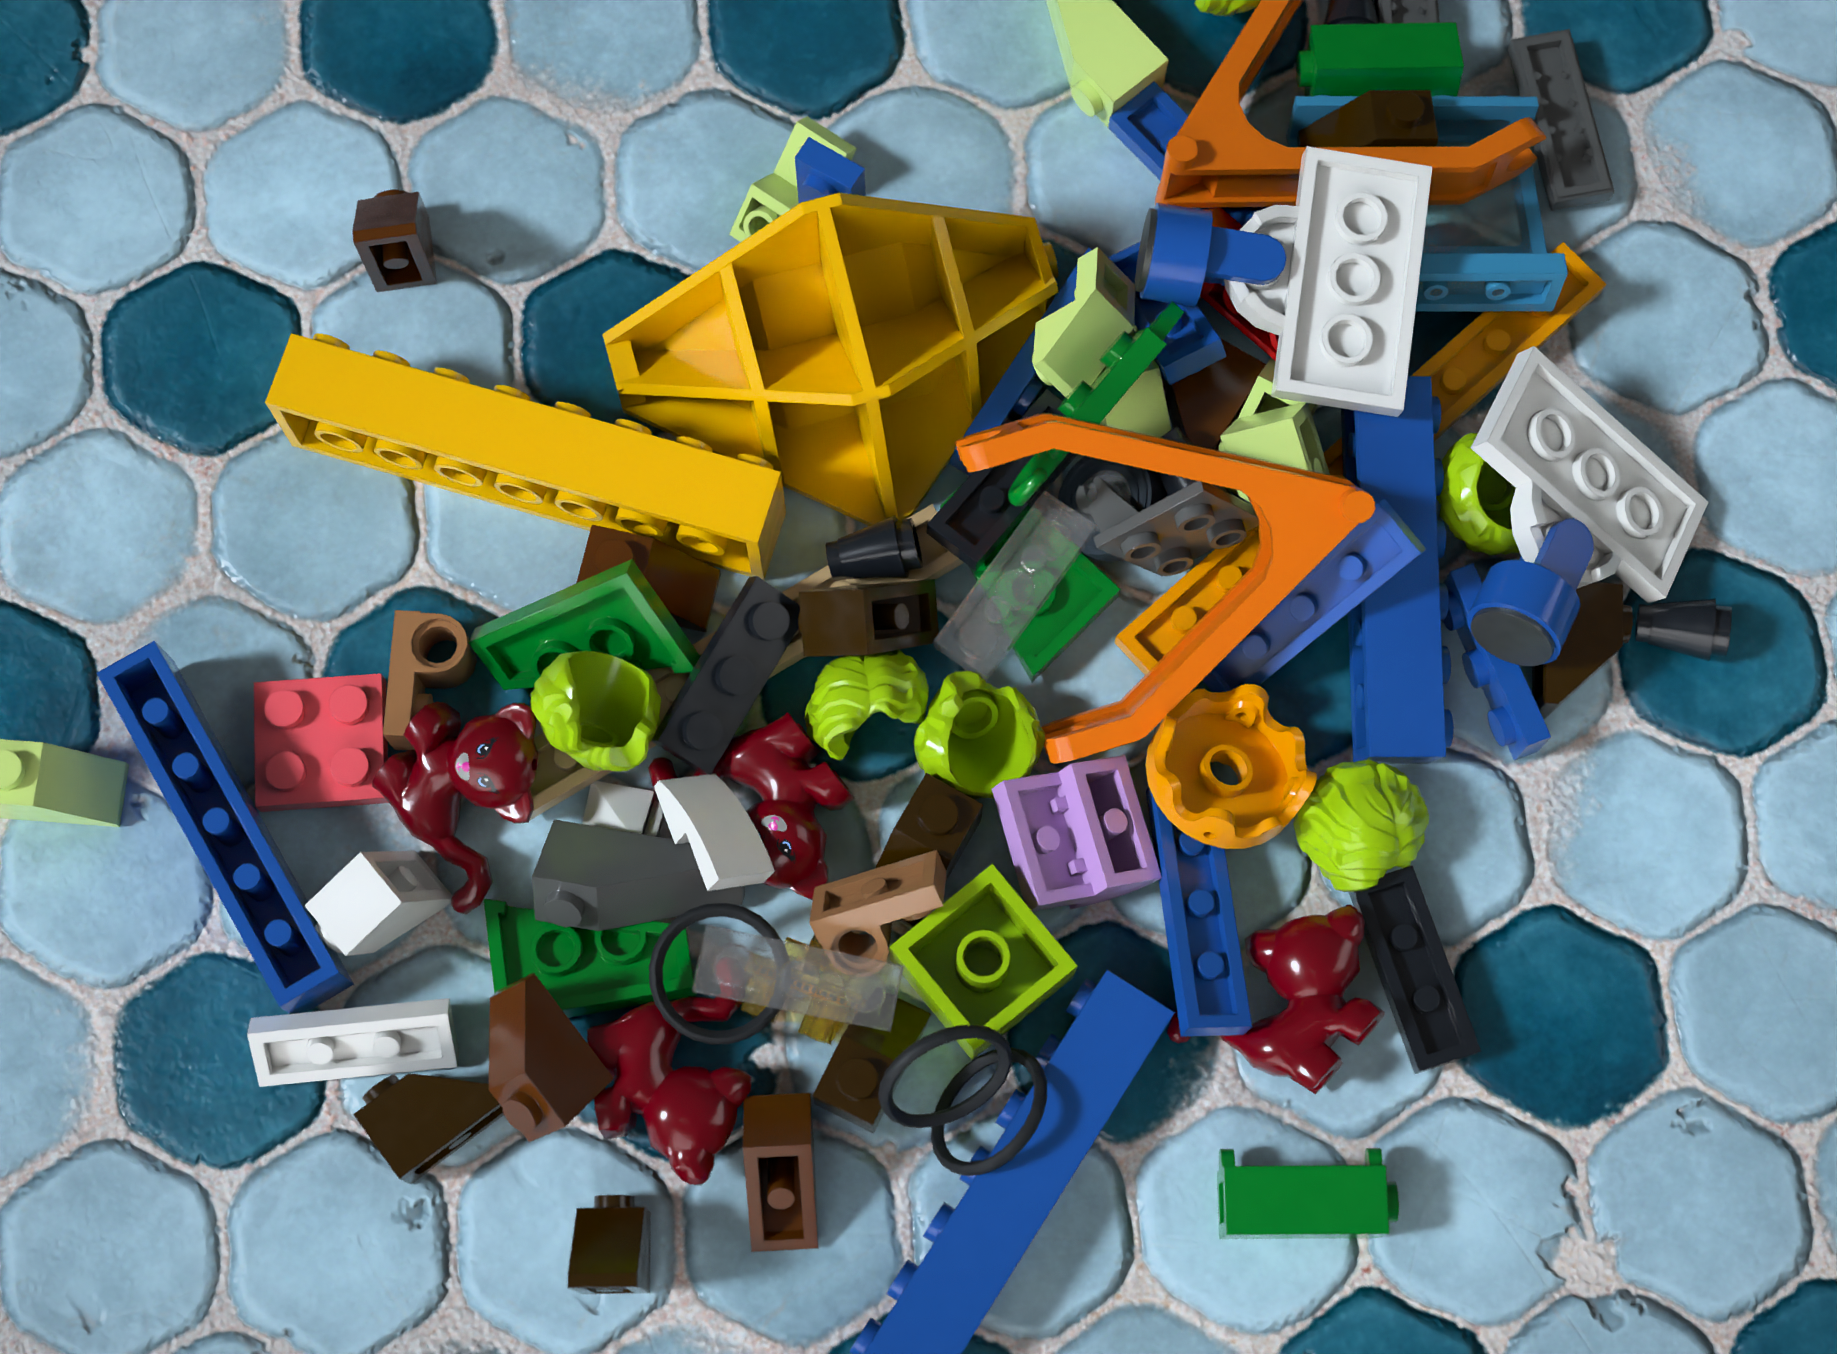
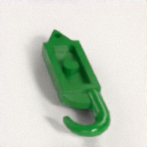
[1008,301,1184,507]

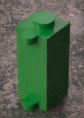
[1296,22,1464,96]
[1217,1148,1399,1239]

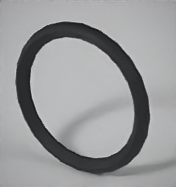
[649,903,790,1045]
[878,1024,1013,1128]
[931,1047,1047,1176]

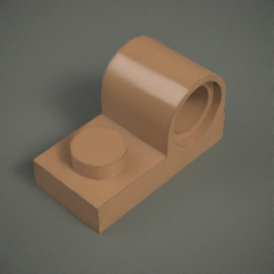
[383,610,477,751]
[809,850,946,977]

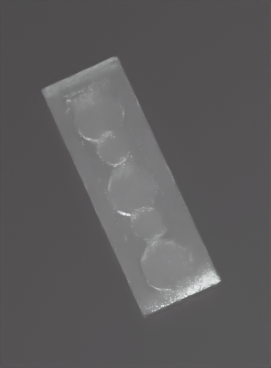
[934,490,1097,683]
[691,925,904,1032]

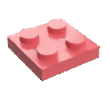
[254,673,389,812]

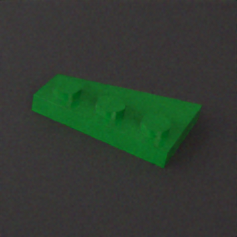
[940,487,1121,683]
[468,559,701,690]
[483,898,697,1018]

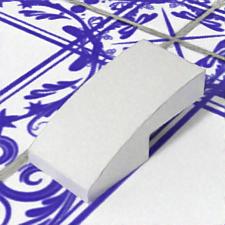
[654,774,775,891]

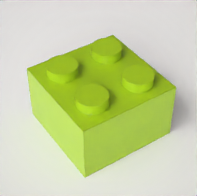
[889,864,1077,1060]

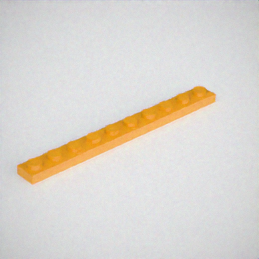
[1114,242,1607,675]

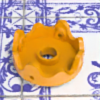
[1145,684,1317,849]

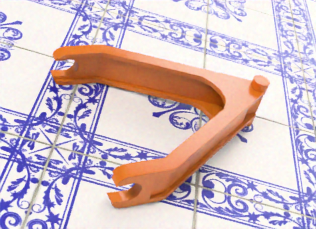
[1155,0,1546,208]
[955,413,1375,763]

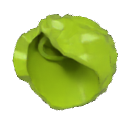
[1436,432,1520,555]
[804,650,929,761]
[530,651,661,771]
[914,671,1045,800]
[1293,759,1429,892]

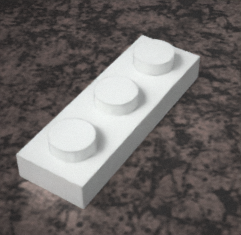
[247,998,459,1087]

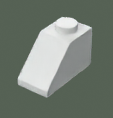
[305,850,452,956]

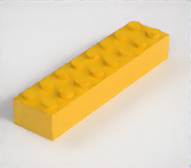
[265,333,786,580]

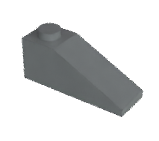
[532,819,745,931]

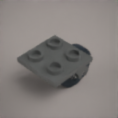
[1057,456,1259,576]

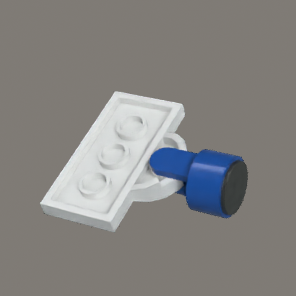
[1135,146,1433,417]
[1467,346,1708,666]

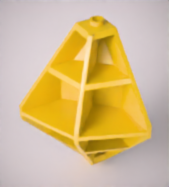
[602,193,1058,526]

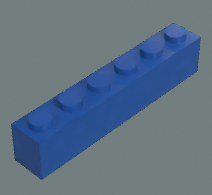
[1341,376,1454,764]
[96,640,354,1014]

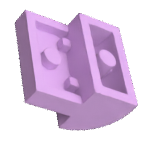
[992,755,1162,912]

